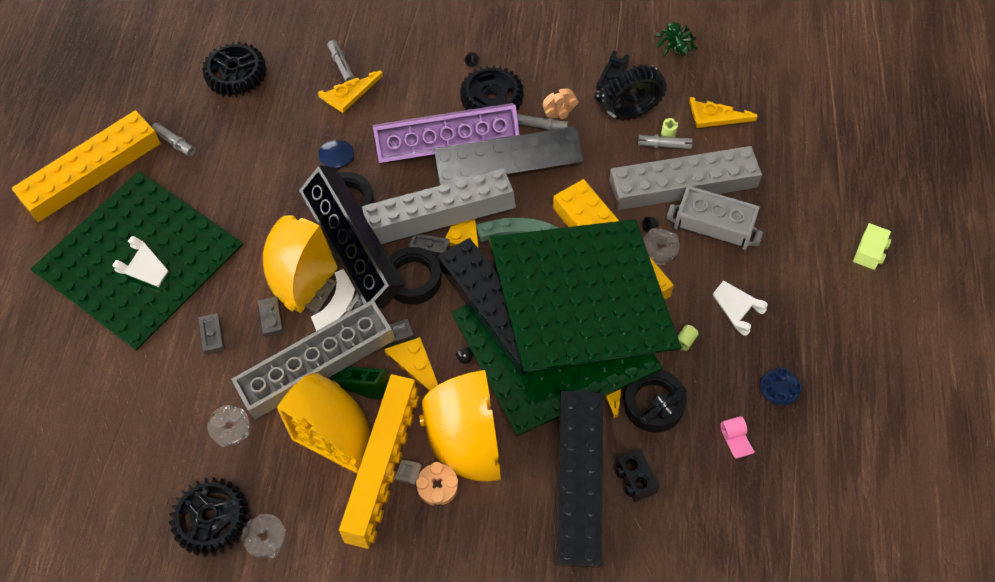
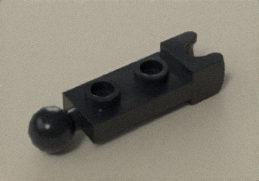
[594,51,629,103]

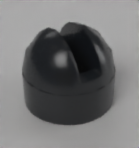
[464,52,479,67]
[643,217,659,232]
[455,347,473,364]

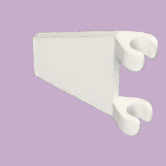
[112,236,168,287]
[713,280,768,336]

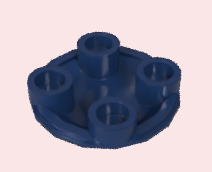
[319,139,354,170]
[760,367,802,405]

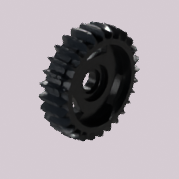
[202,41,267,98]
[602,64,667,121]
[460,65,524,110]
[169,477,250,557]

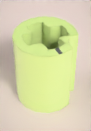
[661,118,678,137]
[678,325,699,351]

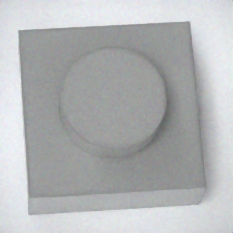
[395,460,422,485]

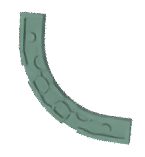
[476,218,559,242]

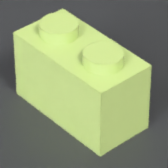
[853,223,891,270]

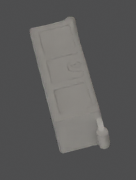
[666,185,763,250]

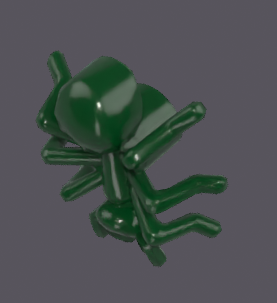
[655,22,697,57]

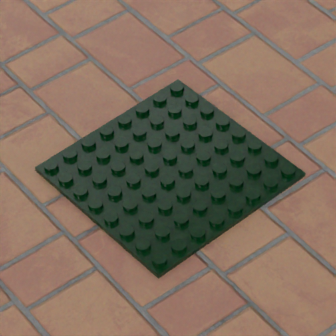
[30,171,244,351]
[489,219,682,372]
[451,305,663,437]

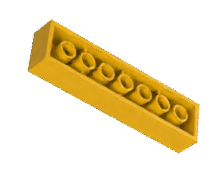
[11,110,161,222]
[553,179,674,300]
[339,374,420,549]

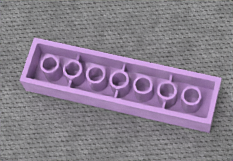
[373,103,520,163]

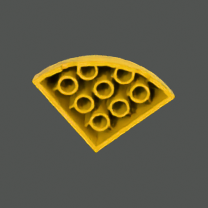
[263,215,338,313]
[419,370,501,481]
[277,372,371,474]

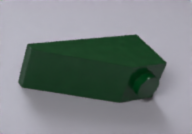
[330,367,390,400]

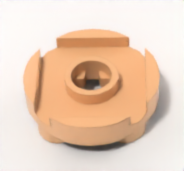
[543,89,578,119]
[416,462,458,506]

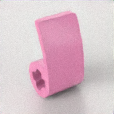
[720,416,755,459]

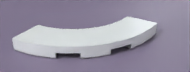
[311,269,356,331]

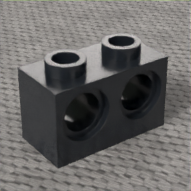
[615,449,660,502]

